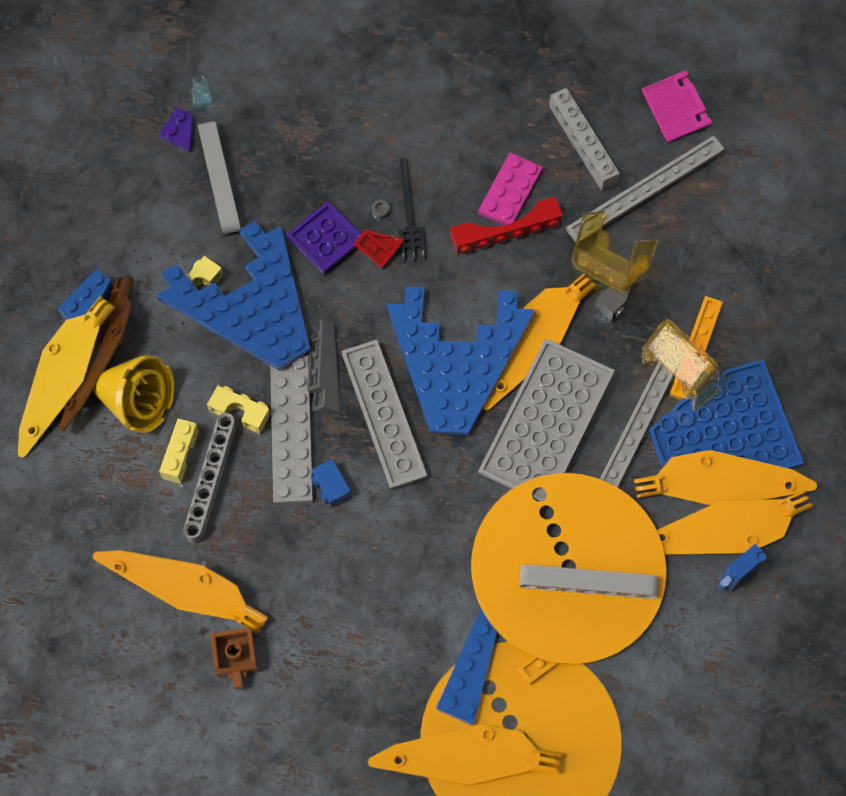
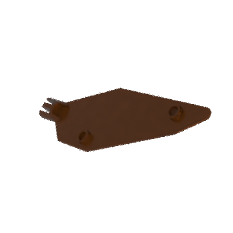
[59,275,134,431]

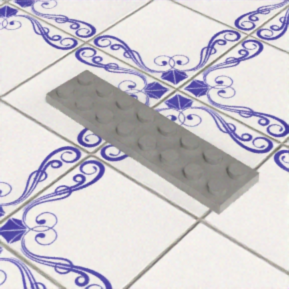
[341,340,427,490]
[270,355,313,504]

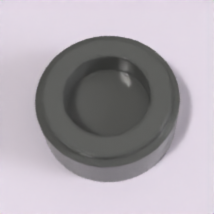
[372,200,390,219]

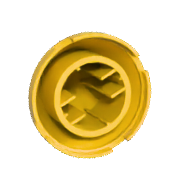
[92,355,174,433]

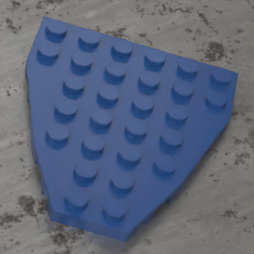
[649,359,804,469]

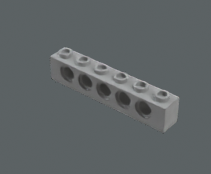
[549,88,620,191]

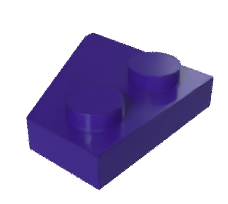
[159,107,193,152]

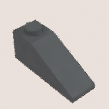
[595,263,638,320]

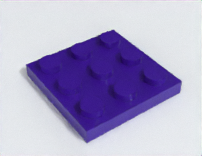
[286,201,361,275]

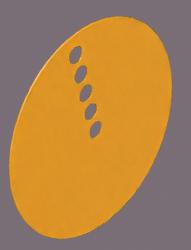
[471,473,666,664]
[421,642,622,796]

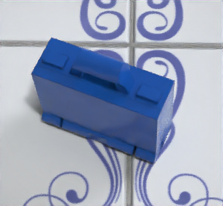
[718,543,767,592]

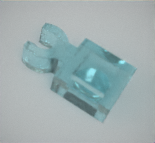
[191,76,212,108]

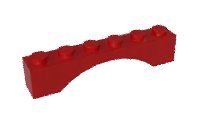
[450,197,563,254]

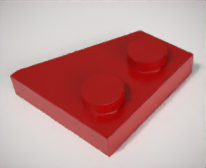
[353,230,404,268]

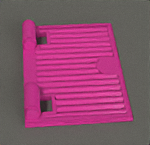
[641,70,712,143]

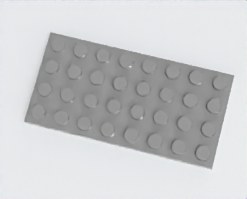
[478,338,615,502]

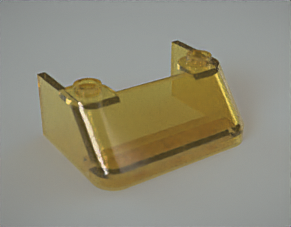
[571,211,658,292]
[642,319,719,412]

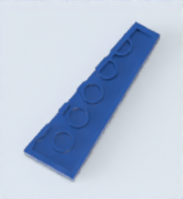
[436,608,497,726]

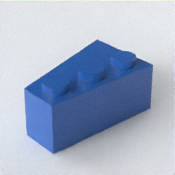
[57,269,113,320]

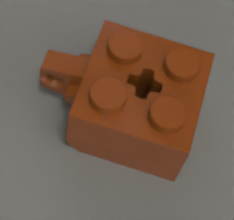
[210,627,258,690]

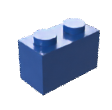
[310,459,352,508]

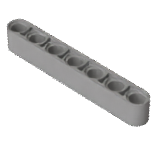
[198,121,241,235]
[184,413,236,544]
[519,565,658,599]

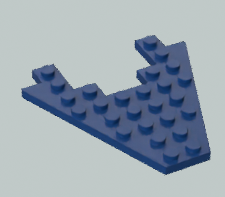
[157,221,310,370]
[387,287,535,435]

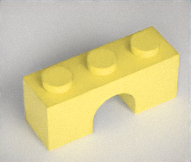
[186,256,224,287]
[207,385,271,434]
[159,419,199,484]

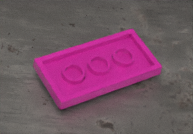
[478,153,543,225]

